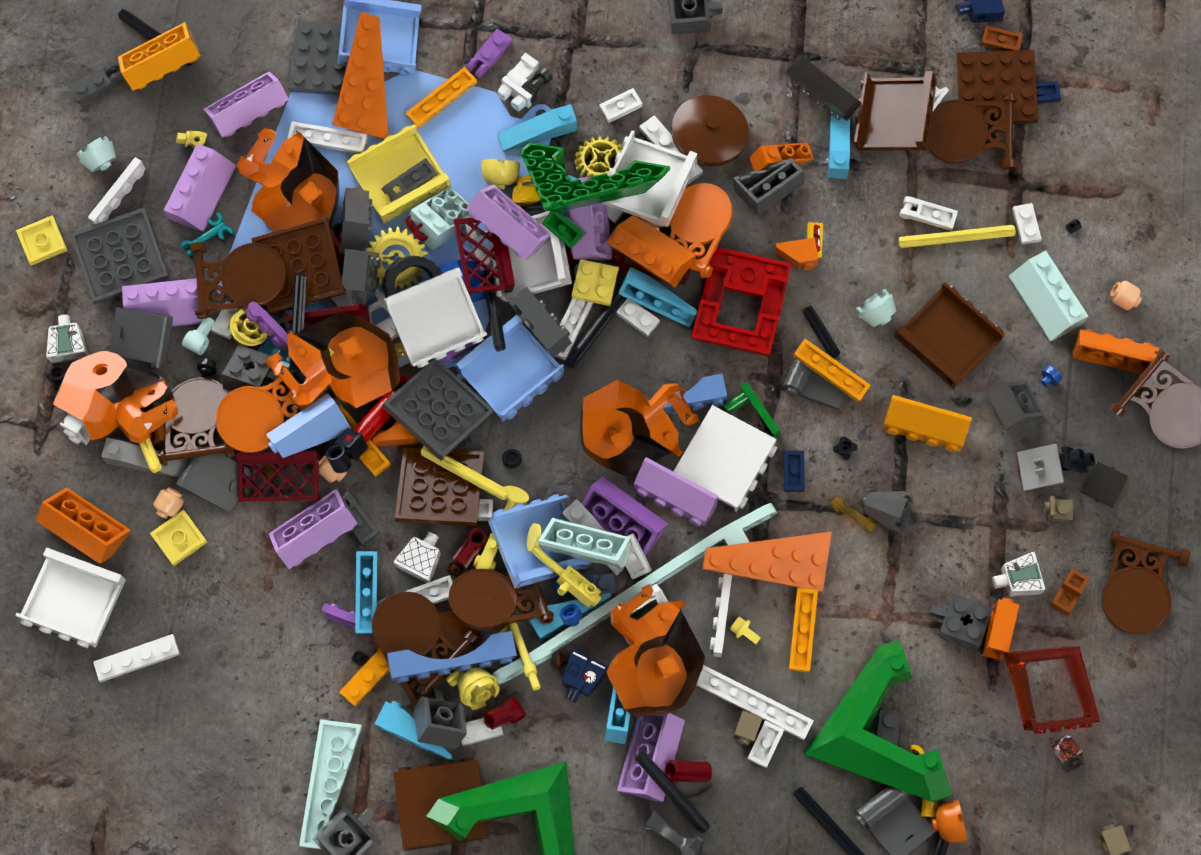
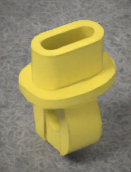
[176,131,207,148]
[730,616,761,644]

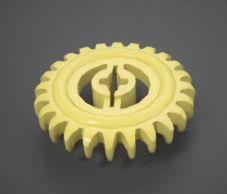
[365,227,428,291]

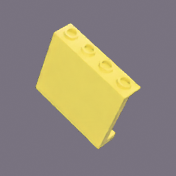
[347,124,451,224]

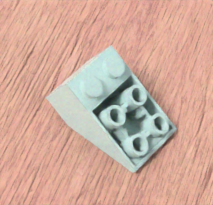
[405,187,472,251]

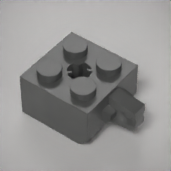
[668,0,723,34]
[342,249,381,305]
[222,345,284,391]
[928,593,993,651]
[413,689,467,749]
[312,808,376,855]

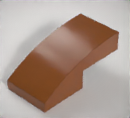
[1050,568,1090,616]

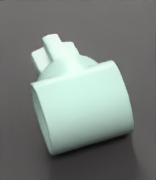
[182,317,215,355]

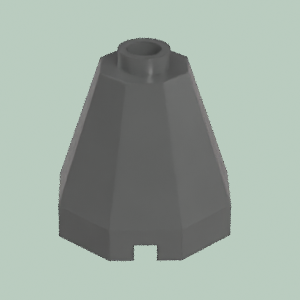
[861,491,914,536]

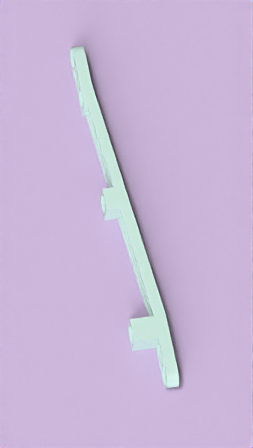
[492,503,777,685]

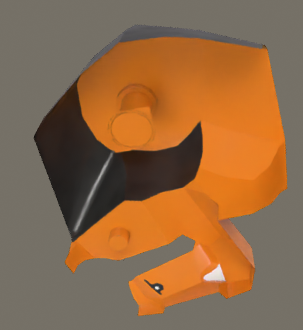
[237,127,339,232]
[271,311,400,408]
[51,351,178,443]
[580,380,700,476]
[606,583,705,717]

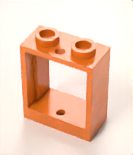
[982,598,1020,661]

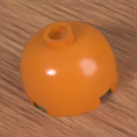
[932,799,967,843]

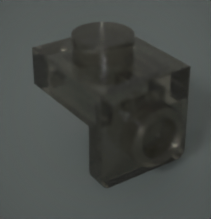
[1051,734,1084,773]

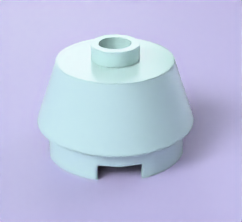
[76,136,116,172]
[856,289,897,327]

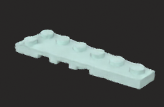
[299,720,362,849]

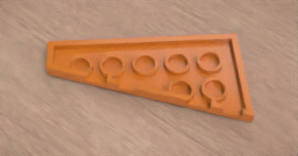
[332,12,388,140]
[702,531,832,593]

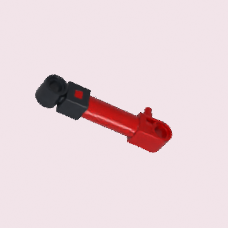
[326,375,409,473]

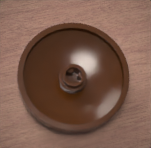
[671,95,749,166]

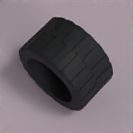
[382,256,442,298]

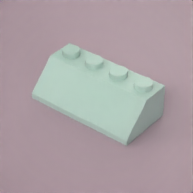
[1008,251,1088,342]
[538,518,631,569]

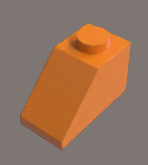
[775,238,819,270]

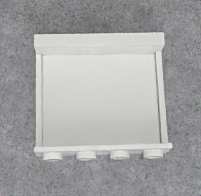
[602,130,697,227]
[486,211,572,302]
[383,268,487,368]
[673,405,778,513]
[15,548,126,648]

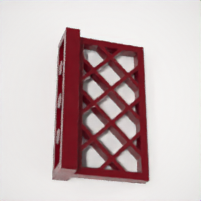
[453,217,515,294]
[236,451,321,502]

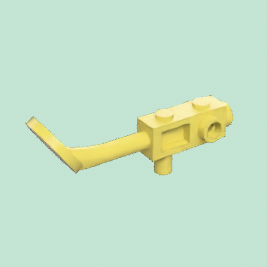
[473,486,529,571]
[526,523,602,608]

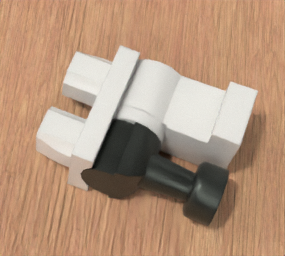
[497,52,553,111]

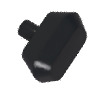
[1066,219,1082,233]
[352,650,369,666]

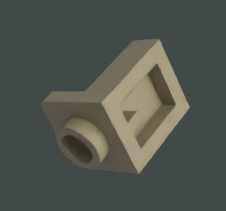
[1043,496,1073,522]

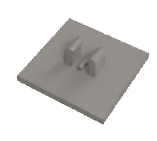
[1017,443,1064,491]

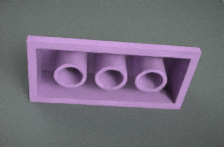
[203,72,289,138]
[164,144,236,232]
[568,177,612,261]
[466,184,551,260]
[122,278,203,327]
[634,457,718,527]
[269,488,358,569]
[617,711,685,802]

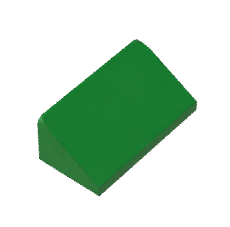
[541,211,587,249]

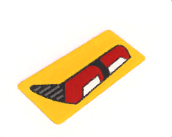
[807,222,823,258]

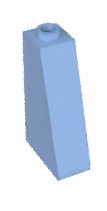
[266,393,352,458]

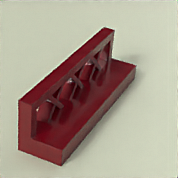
[285,304,370,329]

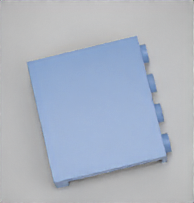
[338,0,422,75]
[456,315,564,422]
[488,494,592,589]

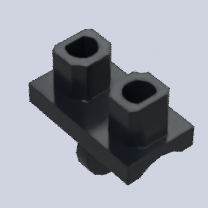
[1060,446,1095,474]

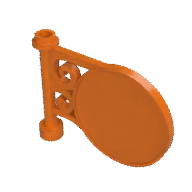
[670,183,733,278]
[216,352,309,453]

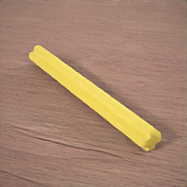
[898,225,1016,248]

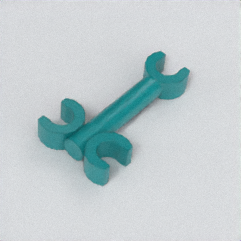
[181,212,234,257]

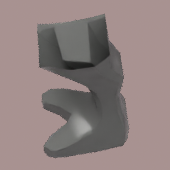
[643,805,704,855]

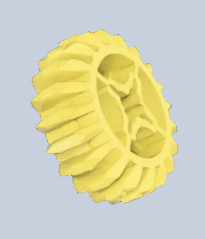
[575,136,622,178]

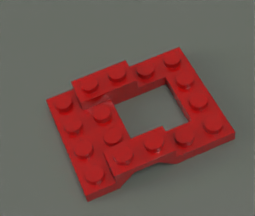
[691,247,792,357]

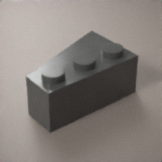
[733,158,804,216]
[339,187,372,254]
[508,287,572,358]

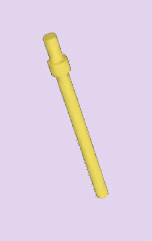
[509,614,541,691]

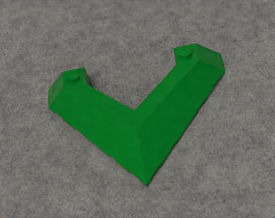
[520,142,670,211]
[804,640,953,802]
[426,761,575,855]

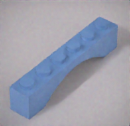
[648,374,727,414]
[387,631,517,683]

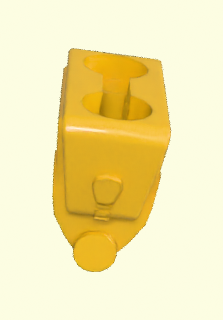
[512,176,541,206]

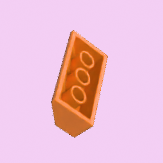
[606,215,697,288]
[1072,329,1159,374]
[36,487,131,564]

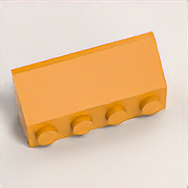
[118,22,201,91]
[882,395,972,452]

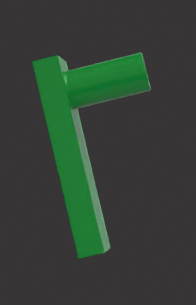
[723,381,781,438]

